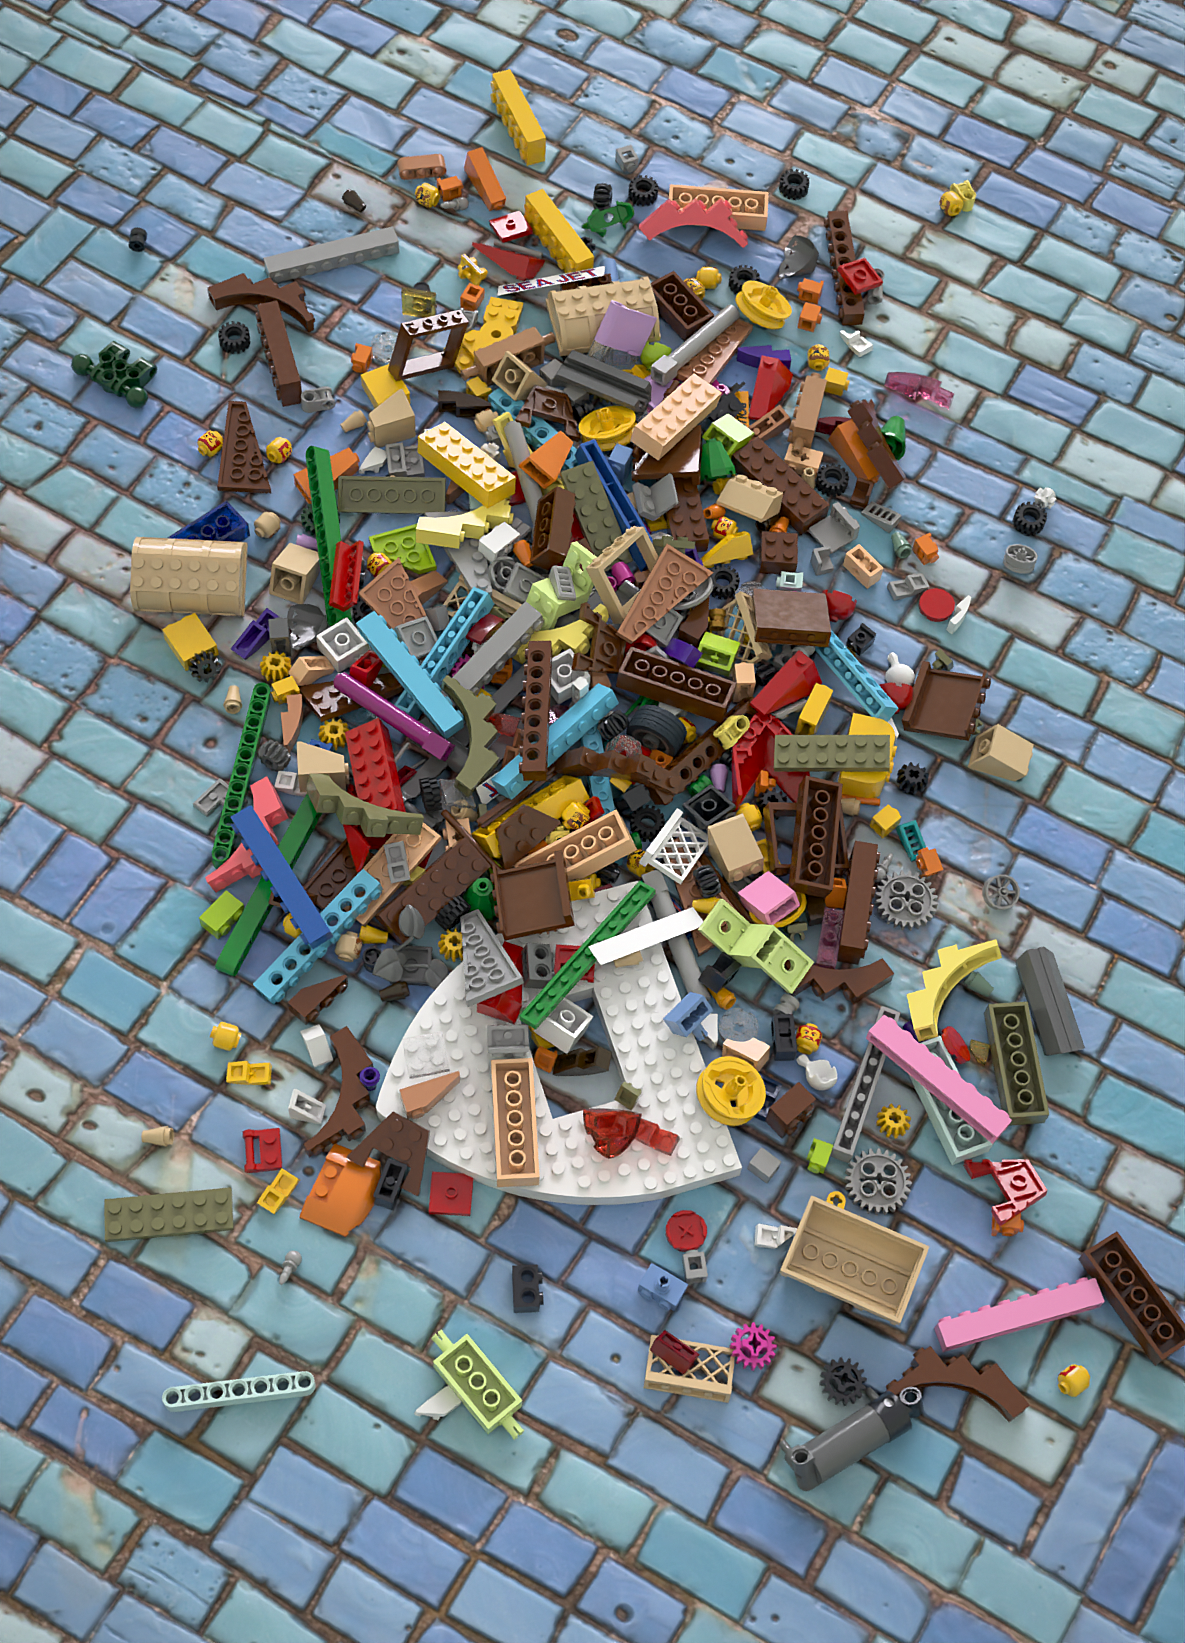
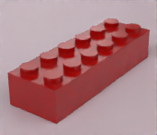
[345,718,406,812]

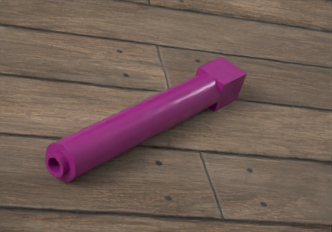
[333,672,456,761]

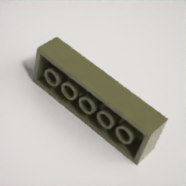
[984,1001,1050,1126]

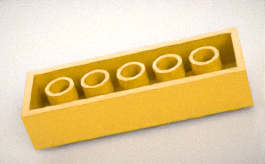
[490,69,546,166]
[524,188,594,273]
[418,422,516,508]
[471,775,590,858]

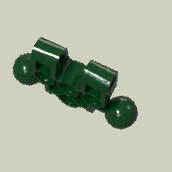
[71,341,157,408]

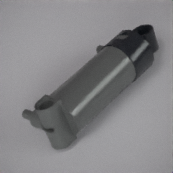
[779,1387,924,1491]

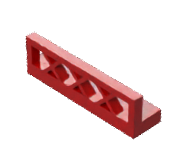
[329,540,364,612]

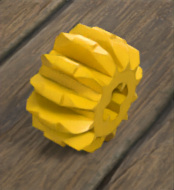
[260,650,292,683]
[318,718,349,751]
[438,928,463,962]
[876,1103,911,1139]

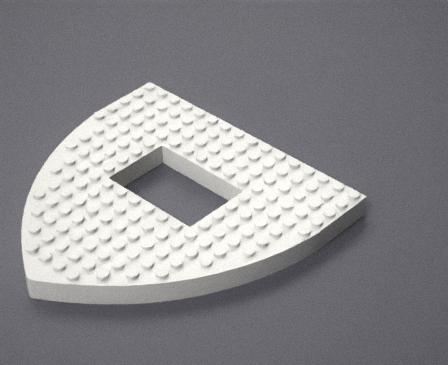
[376,881,742,1205]

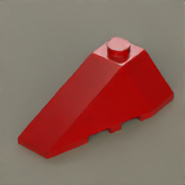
[472,242,545,281]
[748,355,793,420]
[749,650,822,717]

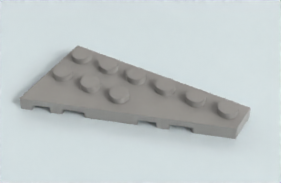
[425,511,492,597]
[460,909,524,1007]

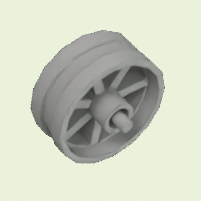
[1003,544,1038,574]
[982,875,1020,910]

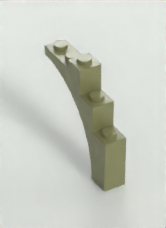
[441,675,499,798]
[306,773,424,837]

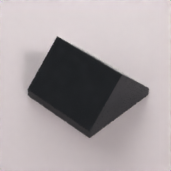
[682,784,736,829]

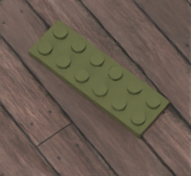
[559,461,633,572]
[338,476,446,514]
[774,735,890,772]
[104,1187,234,1243]

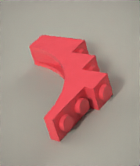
[639,198,748,248]
[205,776,289,892]

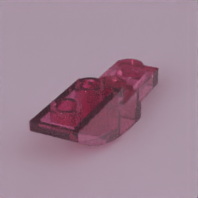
[884,372,954,409]

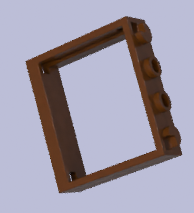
[388,310,469,382]
[763,802,849,877]

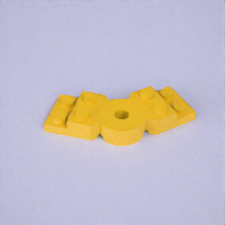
[444,296,524,373]

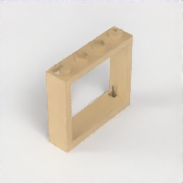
[586,526,658,624]

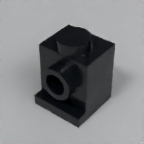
[846,623,876,656]

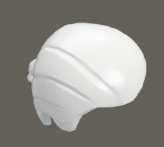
[885,652,915,687]
[796,1054,838,1091]

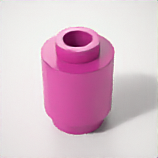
[611,561,635,587]

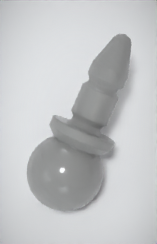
[440,197,469,210]
[875,853,893,883]
[279,1251,302,1285]

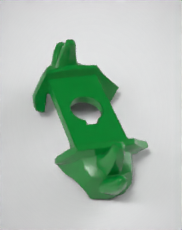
[581,201,634,238]

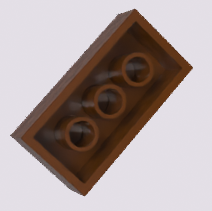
[650,271,714,342]
[530,486,576,570]

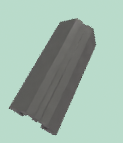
[554,350,652,413]
[1016,947,1085,1055]

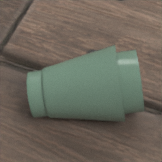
[891,532,912,559]
[963,971,994,997]

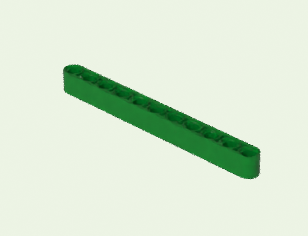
[306,446,352,626]
[212,683,271,869]
[215,793,322,977]

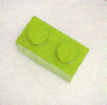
[199,890,245,940]

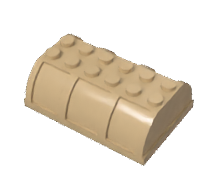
[546,277,661,356]
[130,537,248,617]
[779,1195,930,1326]

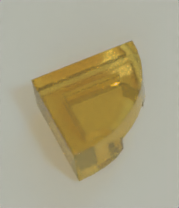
[969,1039,990,1065]

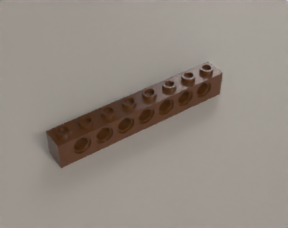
[824,210,865,325]
[519,641,553,781]
[644,697,757,805]

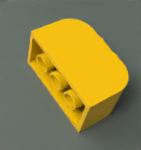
[838,713,897,798]

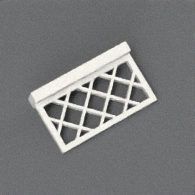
[639,808,708,885]

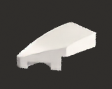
[840,330,873,357]
[359,447,387,474]
[754,1224,797,1249]
[414,1385,462,1420]

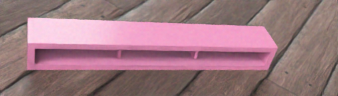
[866,1015,1012,1144]
[934,1277,1105,1352]

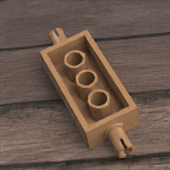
[460,326,556,387]
[787,372,827,457]

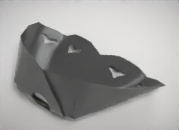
[779,235,819,279]
[287,604,328,650]

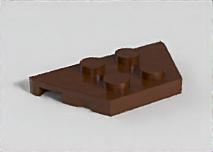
[495,804,561,870]

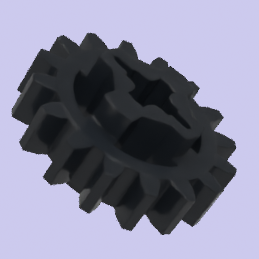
[819,1357,867,1406]

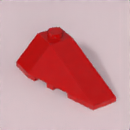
[477,941,523,1025]

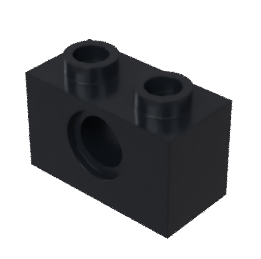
[373,1158,408,1211]

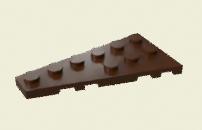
[217,401,272,494]
[298,673,404,722]

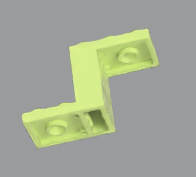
[526,542,596,631]
[698,899,814,993]

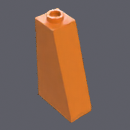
[464,147,506,211]
[828,419,881,484]
[518,431,574,489]
[293,447,360,505]

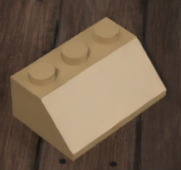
[716,475,783,523]

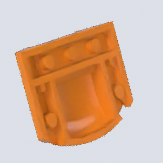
[299,1144,381,1237]

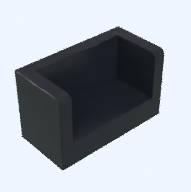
[698,952,742,994]

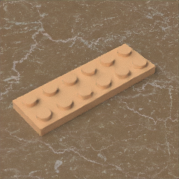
[343,823,442,926]

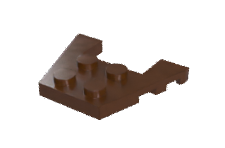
[515,385,581,442]
[571,602,626,674]
[347,1111,430,1196]

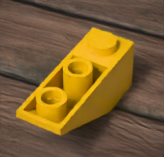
[700,531,753,568]

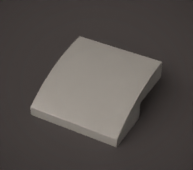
[385,442,425,477]

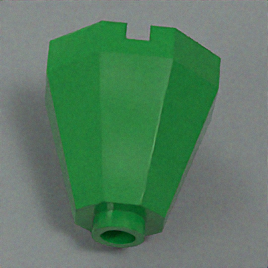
[700,439,736,482]
[462,878,497,921]

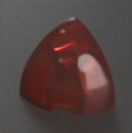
[583,1108,642,1159]

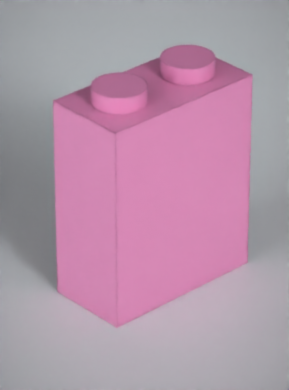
[738,871,800,925]

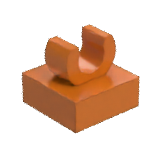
[754,770,776,797]
[533,1046,558,1073]

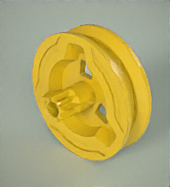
[735,281,792,330]
[579,406,637,451]
[696,1056,766,1126]

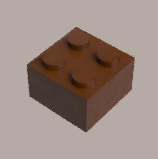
[759,531,798,575]
[765,1082,816,1139]

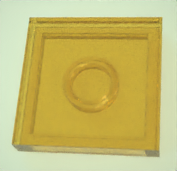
[401,287,437,318]

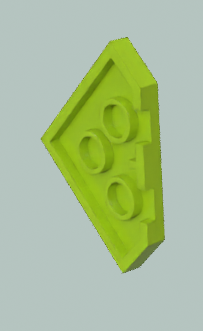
[368,524,437,574]

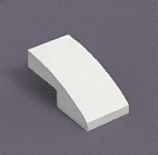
[947,595,971,634]
[274,771,307,797]

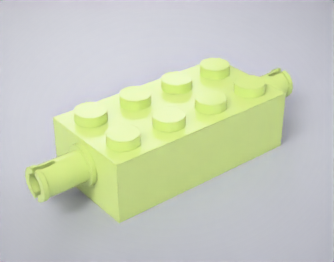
[432,1330,525,1440]

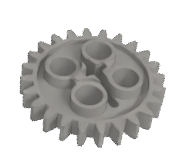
[874,870,938,931]
[844,1148,912,1216]

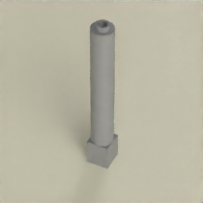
[651,305,740,386]
[504,421,543,536]
[642,869,711,1001]

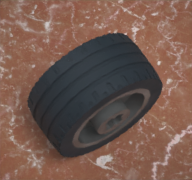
[626,705,687,757]

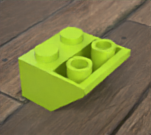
[702,414,755,459]
[696,632,741,677]

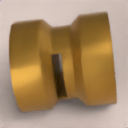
[708,608,727,631]

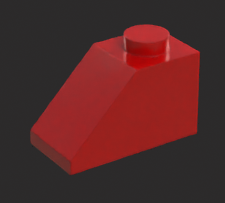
[349,650,383,688]

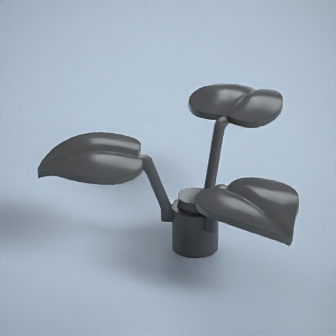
[372,905,449,990]

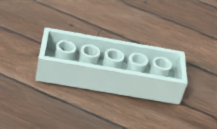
[908,1036,993,1165]

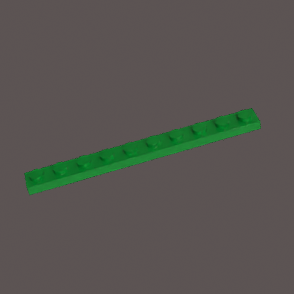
[519,880,656,1030]

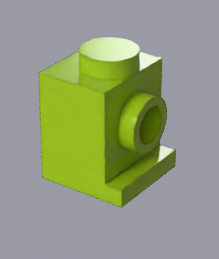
[806,1138,833,1173]

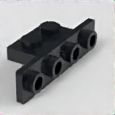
[698,381,746,425]

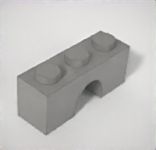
[539,359,589,407]

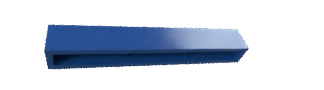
[574,439,653,572]
[231,805,333,949]

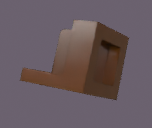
[850,478,875,508]

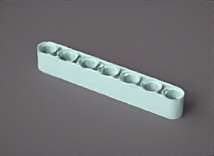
[162,1371,316,1412]

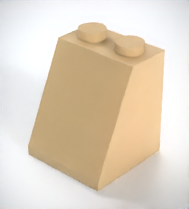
[492,351,547,401]
[367,389,416,448]
[269,543,320,604]
[968,724,1034,782]
[297,741,350,792]
[708,813,763,883]

